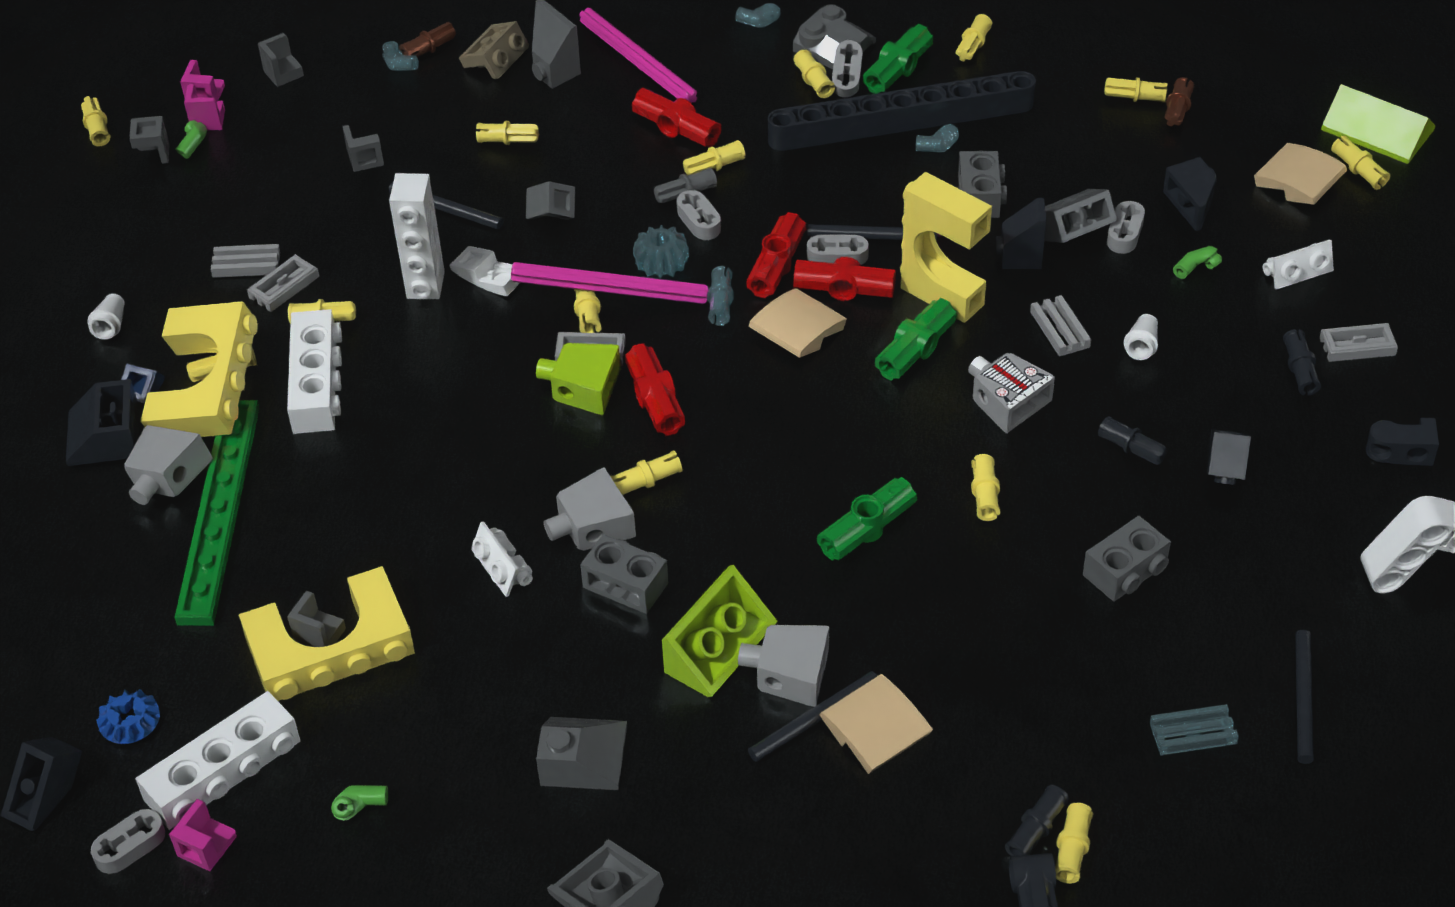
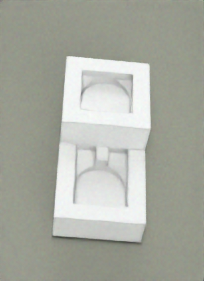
[450,246,520,297]

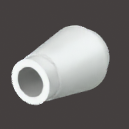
[88,294,125,339]
[1124,314,1158,360]

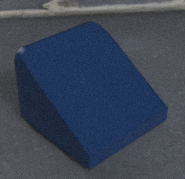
[121,364,166,404]

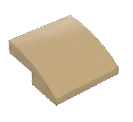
[1254,143,1347,204]
[749,288,847,358]
[820,674,933,774]

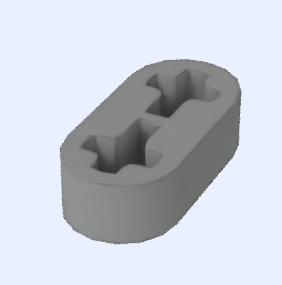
[832,40,862,98]
[677,190,721,240]
[1107,201,1145,254]
[807,235,869,265]
[91,809,165,874]

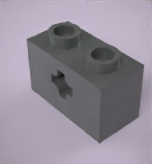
[1044,189,1117,243]

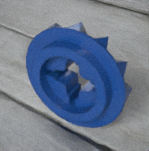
[96,689,160,744]

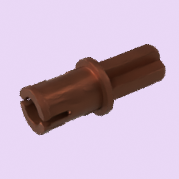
[399,22,456,63]
[1165,77,1194,127]

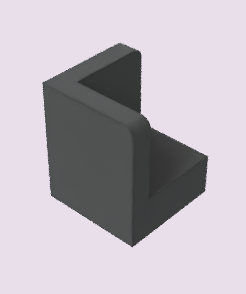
[258,33,304,87]
[130,116,170,164]
[342,125,384,172]
[526,181,575,220]
[287,591,346,647]

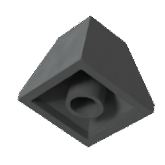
[532,0,581,89]
[536,717,627,790]

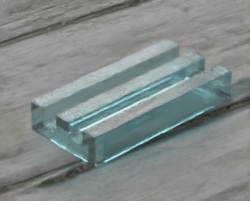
[1150,704,1238,755]

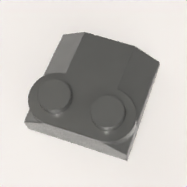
[793,5,876,69]
[547,839,664,907]

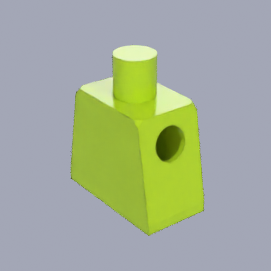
[536,343,621,415]

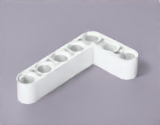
[1361,496,1455,593]

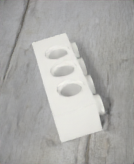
[389,173,445,299]
[287,309,342,434]
[135,691,300,830]

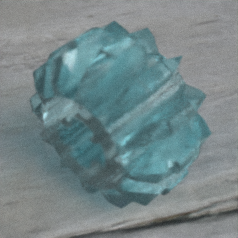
[633,225,689,279]

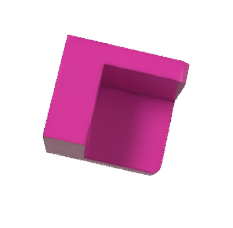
[180,60,225,101]
[184,84,225,130]
[169,799,237,871]

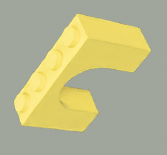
[900,172,992,323]
[140,301,258,437]
[239,566,415,701]

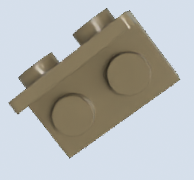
[459,21,529,79]

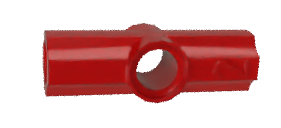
[632,88,721,148]
[747,212,806,299]
[794,257,896,301]
[625,343,685,436]

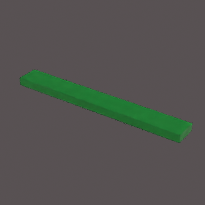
[175,400,260,626]

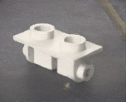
[1263,240,1334,289]
[471,521,533,597]

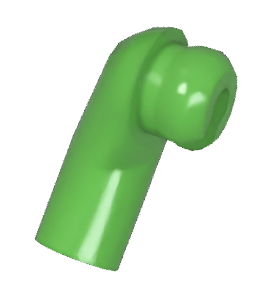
[175,120,207,159]
[1173,246,1222,279]
[331,785,388,821]

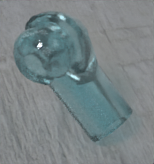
[736,3,781,28]
[382,41,418,71]
[916,124,959,152]

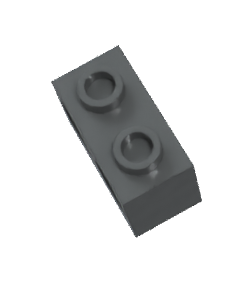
[958,151,1007,218]
[1083,516,1171,602]
[580,534,669,614]

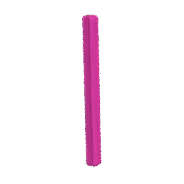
[579,8,697,103]
[511,262,708,304]

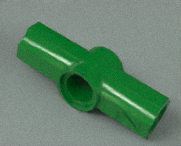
[863,24,933,94]
[875,298,957,381]
[817,477,917,561]

